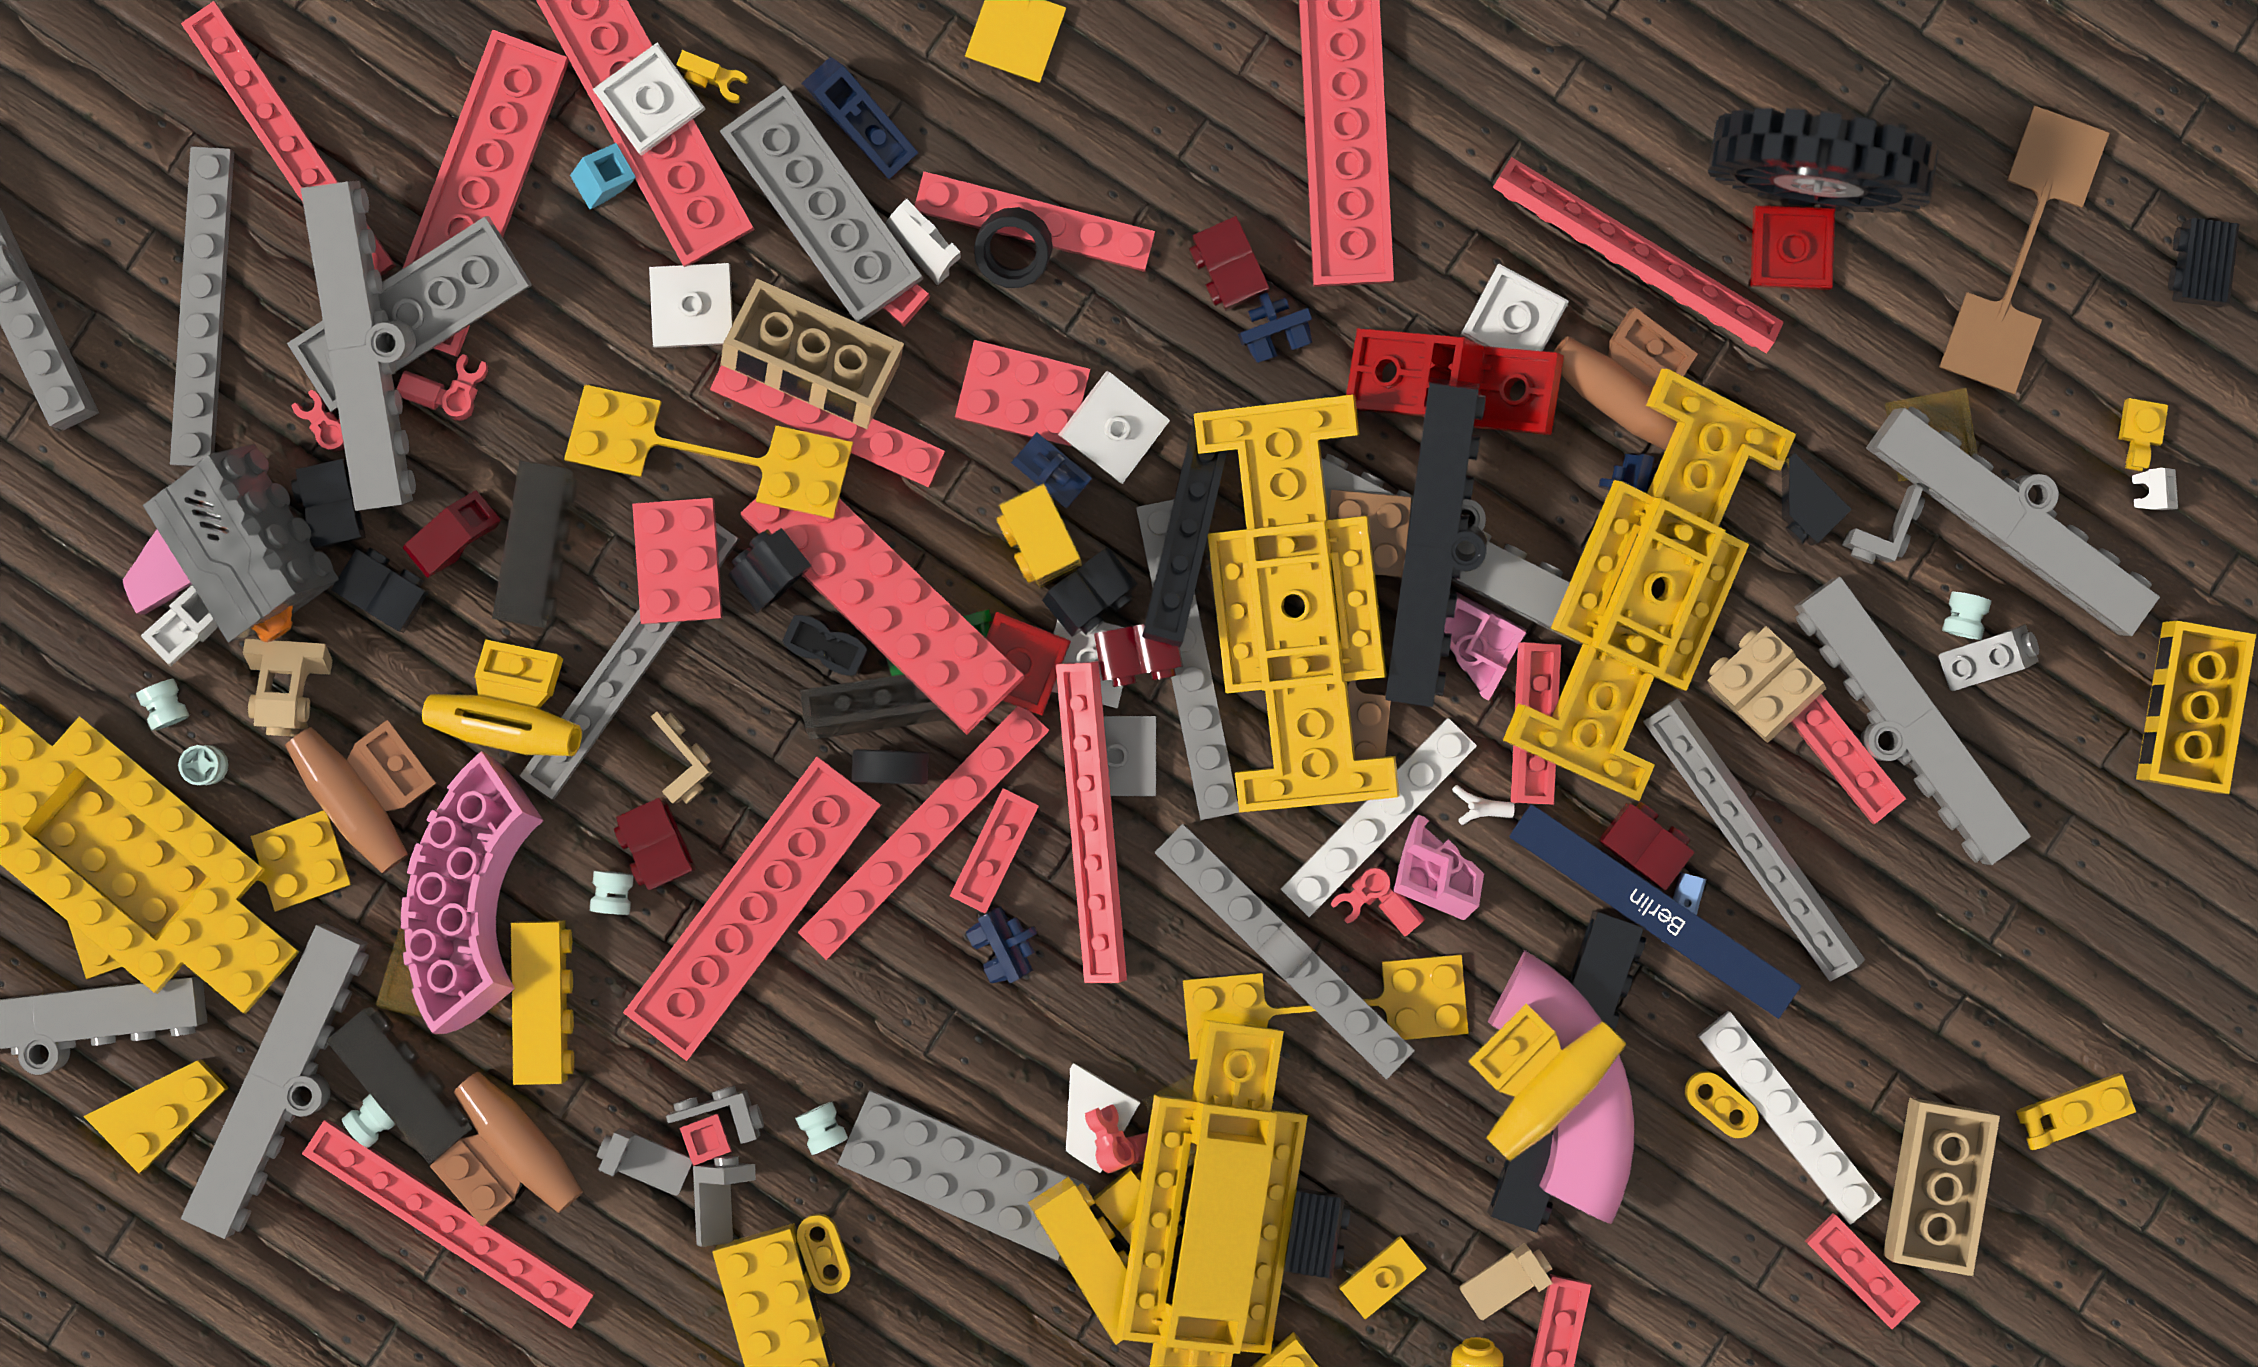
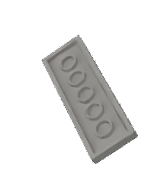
[720,85,923,324]
[287,216,532,412]
[838,1089,1090,1261]

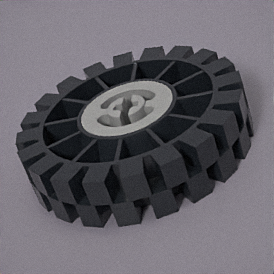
[1708,108,1939,213]

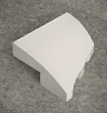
[885,199,961,286]
[1066,1062,1140,1173]

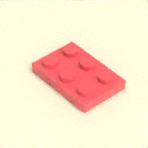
[955,340,1090,447]
[632,498,723,625]

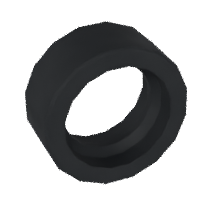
[974,207,1053,288]
[852,749,929,784]

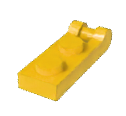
[2016,1073,2136,1150]

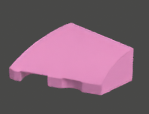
[123,529,192,615]
[1444,592,1527,701]
[1394,815,1484,920]

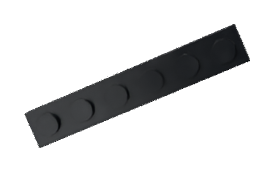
[1141,412,1228,647]

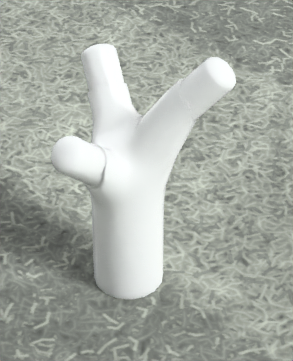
[1453,785,1515,825]

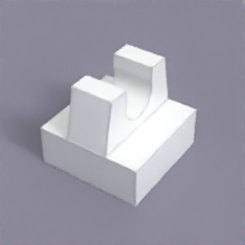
[2132,468,2178,510]

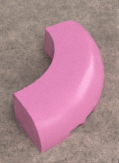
[401,751,544,1034]
[1488,950,1634,1224]

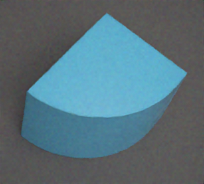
[570,143,636,209]

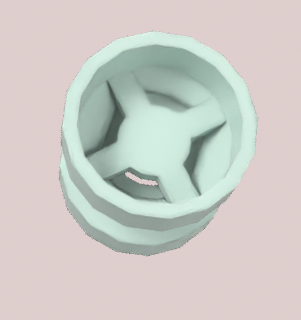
[1942,591,1991,640]
[136,679,190,731]
[178,745,228,785]
[590,871,634,915]
[342,1092,399,1148]
[795,1101,848,1155]

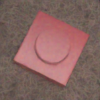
[882,284,930,327]
[680,1114,732,1166]

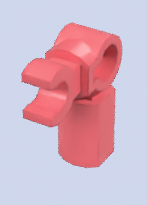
[397,354,488,421]
[292,390,344,452]
[1331,866,1425,937]
[1085,1104,1148,1173]

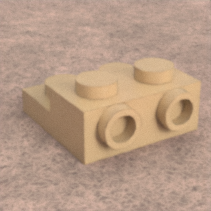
[1707,626,1826,743]

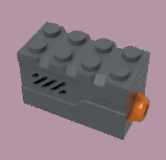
[143,444,339,643]

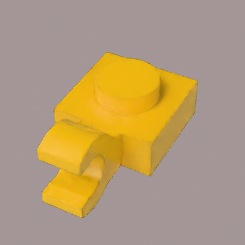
[676,50,749,103]
[2118,398,2168,471]

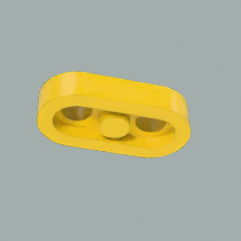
[1685,1071,1758,1138]
[797,1213,851,1294]

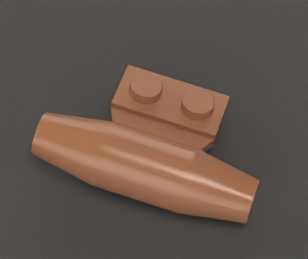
[1553,307,1698,450]
[285,720,437,874]
[430,1071,583,1227]

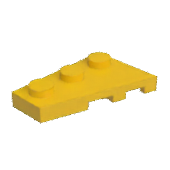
[83,1059,229,1173]

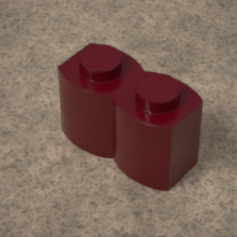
[1189,216,1269,312]
[1094,624,1183,687]
[614,797,697,890]
[1598,802,1695,891]

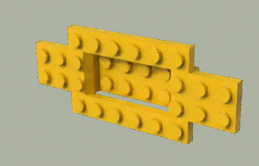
[0,703,299,1014]
[1116,1020,1308,1367]

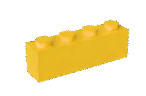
[511,920,574,1085]
[1028,1177,1129,1345]

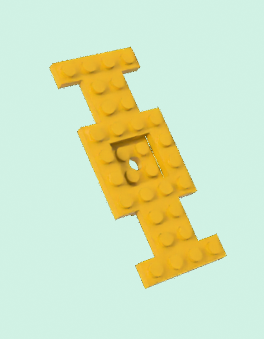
[1503,369,1796,801]
[1194,395,1400,813]

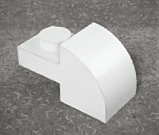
[141,585,218,667]

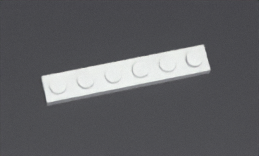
[1280,718,1477,917]
[1697,1011,1881,1225]

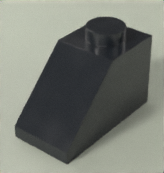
[1782,453,1852,546]

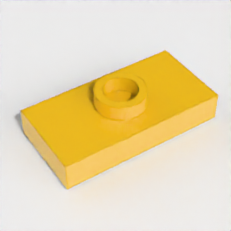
[1339,1236,1427,1319]

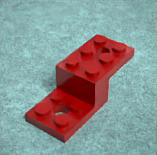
[1346,328,1564,435]

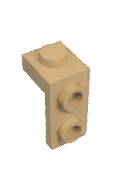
[651,711,713,804]
[1460,1243,1552,1320]

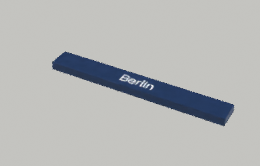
[1509,804,1801,1019]

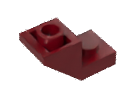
[403,490,501,578]

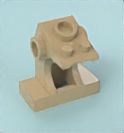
[243,639,332,737]

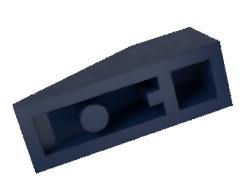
[802,56,918,179]

